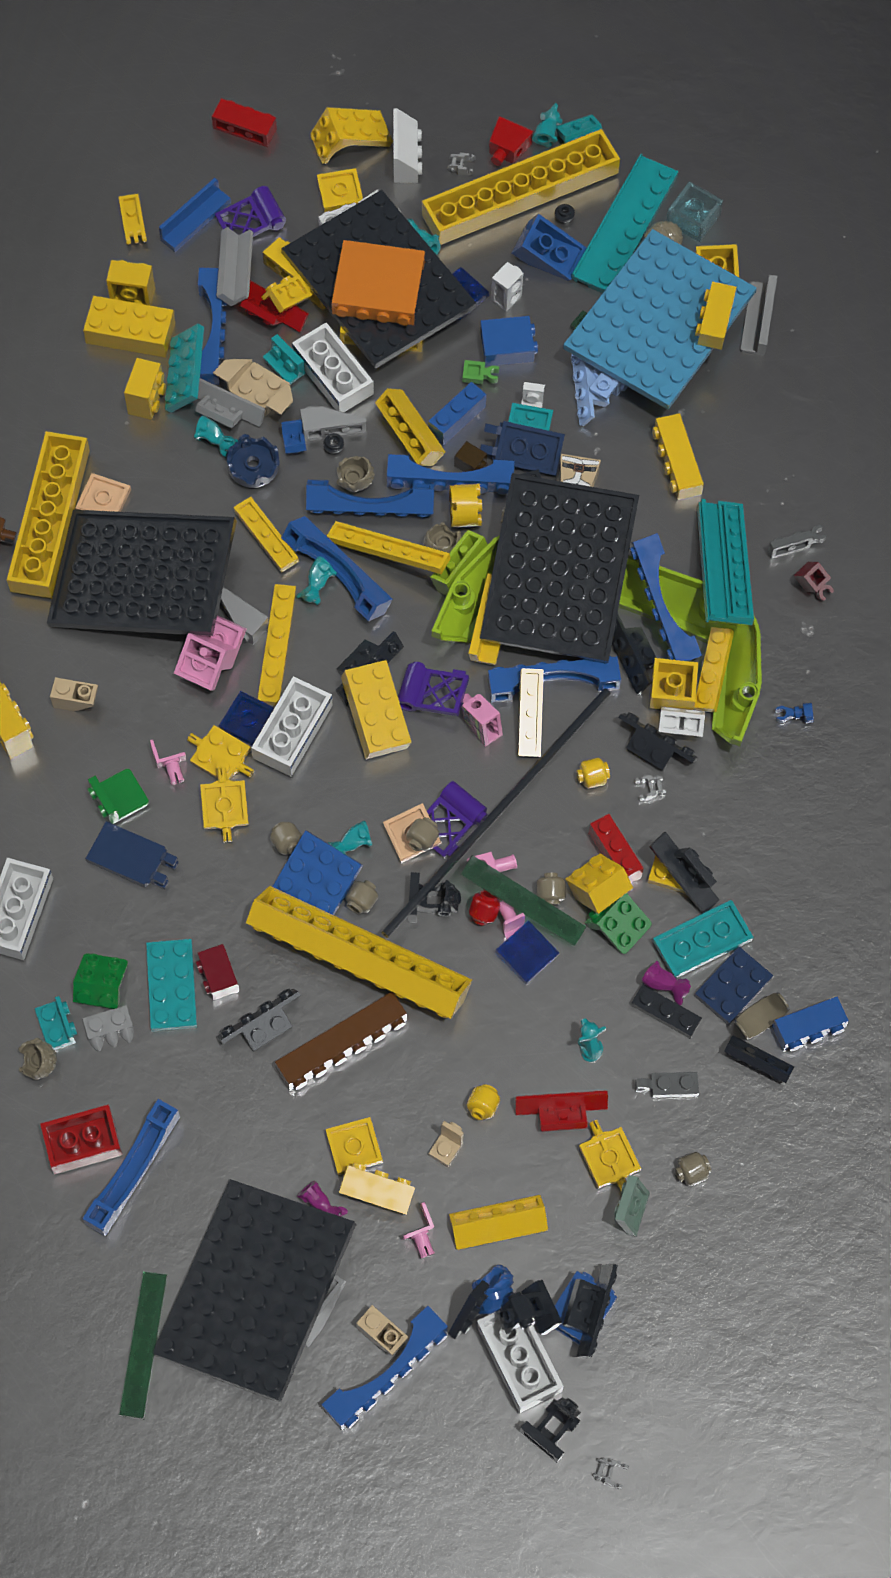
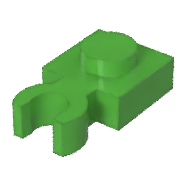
[462,360,499,384]

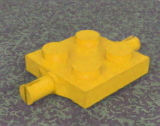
[187,725,254,780]
[200,767,249,843]
[579,1120,641,1191]

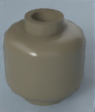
[406,817,439,851]
[270,822,302,855]
[536,873,566,906]
[345,880,378,914]
[675,1152,711,1186]

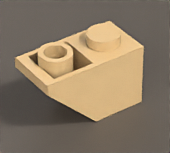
[50,677,98,711]
[356,1305,408,1356]

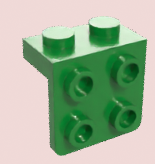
[87,769,149,824]
[584,893,652,954]
[73,953,128,1009]

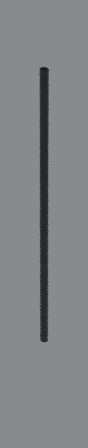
[381,688,611,938]

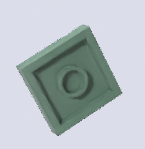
[614,1175,650,1237]

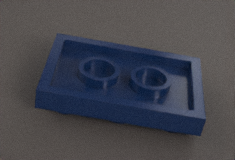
[694,946,774,1026]

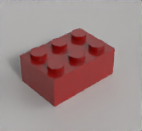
[40,1104,123,1175]

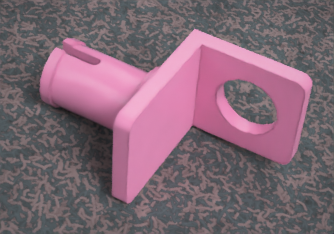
[150,739,186,785]
[467,852,517,883]
[499,899,534,953]
[402,1202,435,1259]

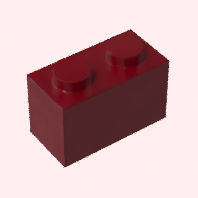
[195,944,239,1000]

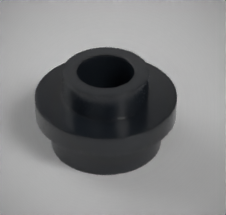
[555,204,575,224]
[323,433,344,454]

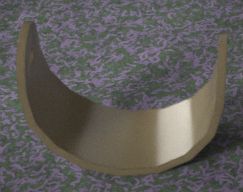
[734,992,790,1039]

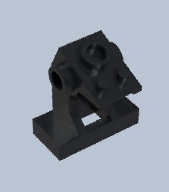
[408,872,461,923]
[496,1280,562,1335]
[519,1397,581,1463]

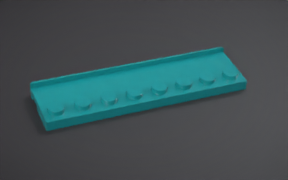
[572,154,679,294]
[697,499,754,625]

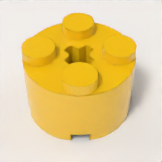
[449,484,482,527]

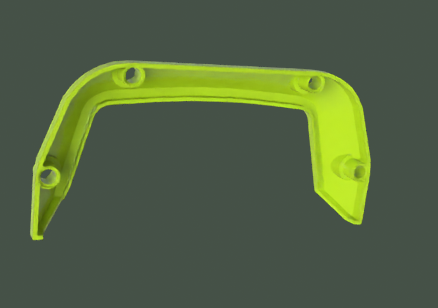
[431,535,762,747]

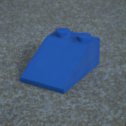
[512,214,587,281]

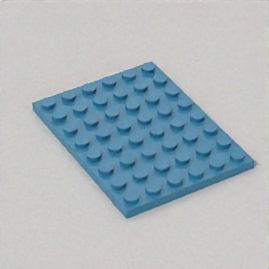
[563,229,757,410]

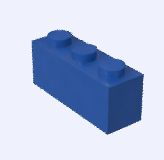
[428,382,487,446]
[772,996,849,1051]

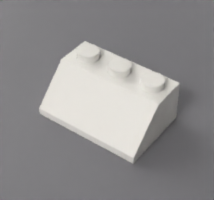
[393,109,422,183]

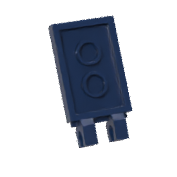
[480,421,565,476]
[85,821,179,889]

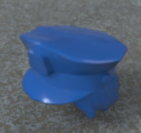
[472,1264,514,1314]

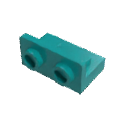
[556,114,602,143]
[263,334,305,385]
[508,403,553,431]
[34,996,77,1050]

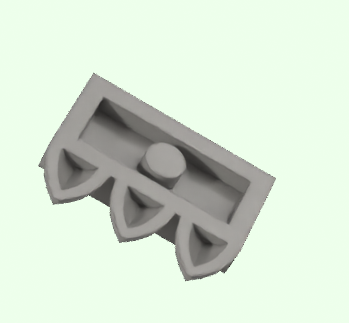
[83,1005,134,1052]

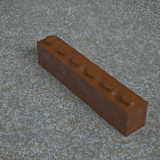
[275,992,407,1090]

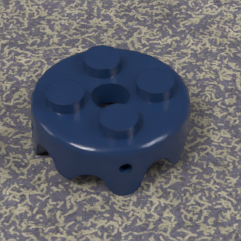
[227,434,280,488]

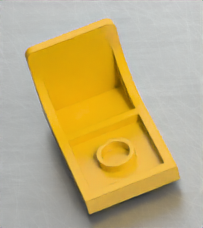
[311,107,393,164]

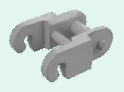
[448,152,475,176]
[635,775,667,801]
[593,1457,629,1489]

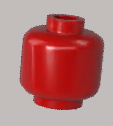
[469,890,501,925]

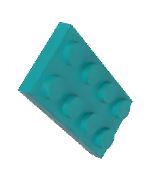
[165,324,204,413]
[652,900,754,978]
[146,939,197,1032]

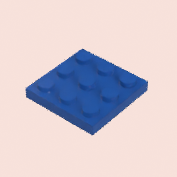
[272,830,363,915]

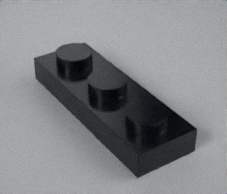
[631,984,702,1039]
[724,1035,794,1083]
[448,1280,490,1339]

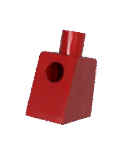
[489,116,533,166]

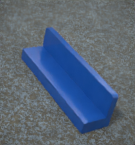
[159,178,231,252]

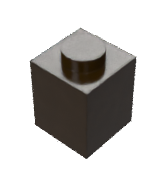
[454,441,488,472]

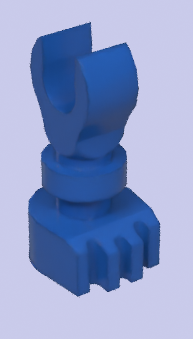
[775,703,814,723]

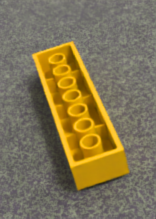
[7,431,90,598]

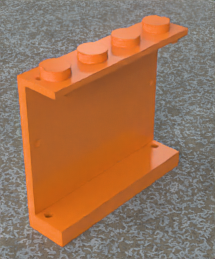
[332,240,425,325]

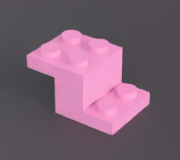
[174,615,247,690]

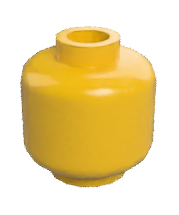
[576,758,610,789]
[466,1084,500,1120]

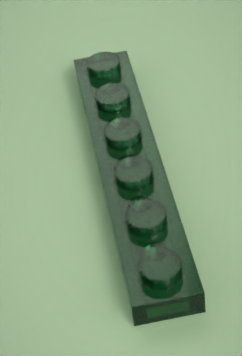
[460,855,586,946]
[119,1272,168,1420]

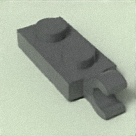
[768,525,826,559]
[635,1072,699,1098]

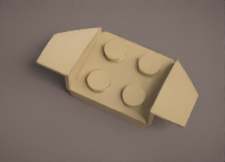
[213,359,293,416]

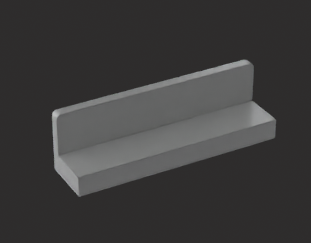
[217,227,253,306]
[740,275,777,356]

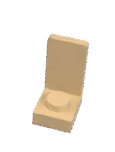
[428,1121,464,1167]

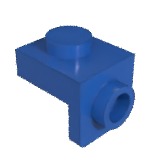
[281,420,306,453]

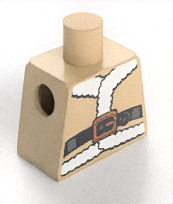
[560,454,601,487]

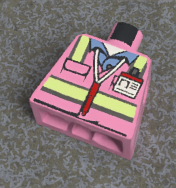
[461,694,503,747]

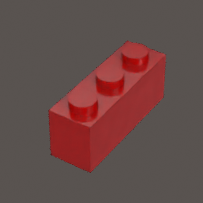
[212,98,277,147]
[588,814,644,883]

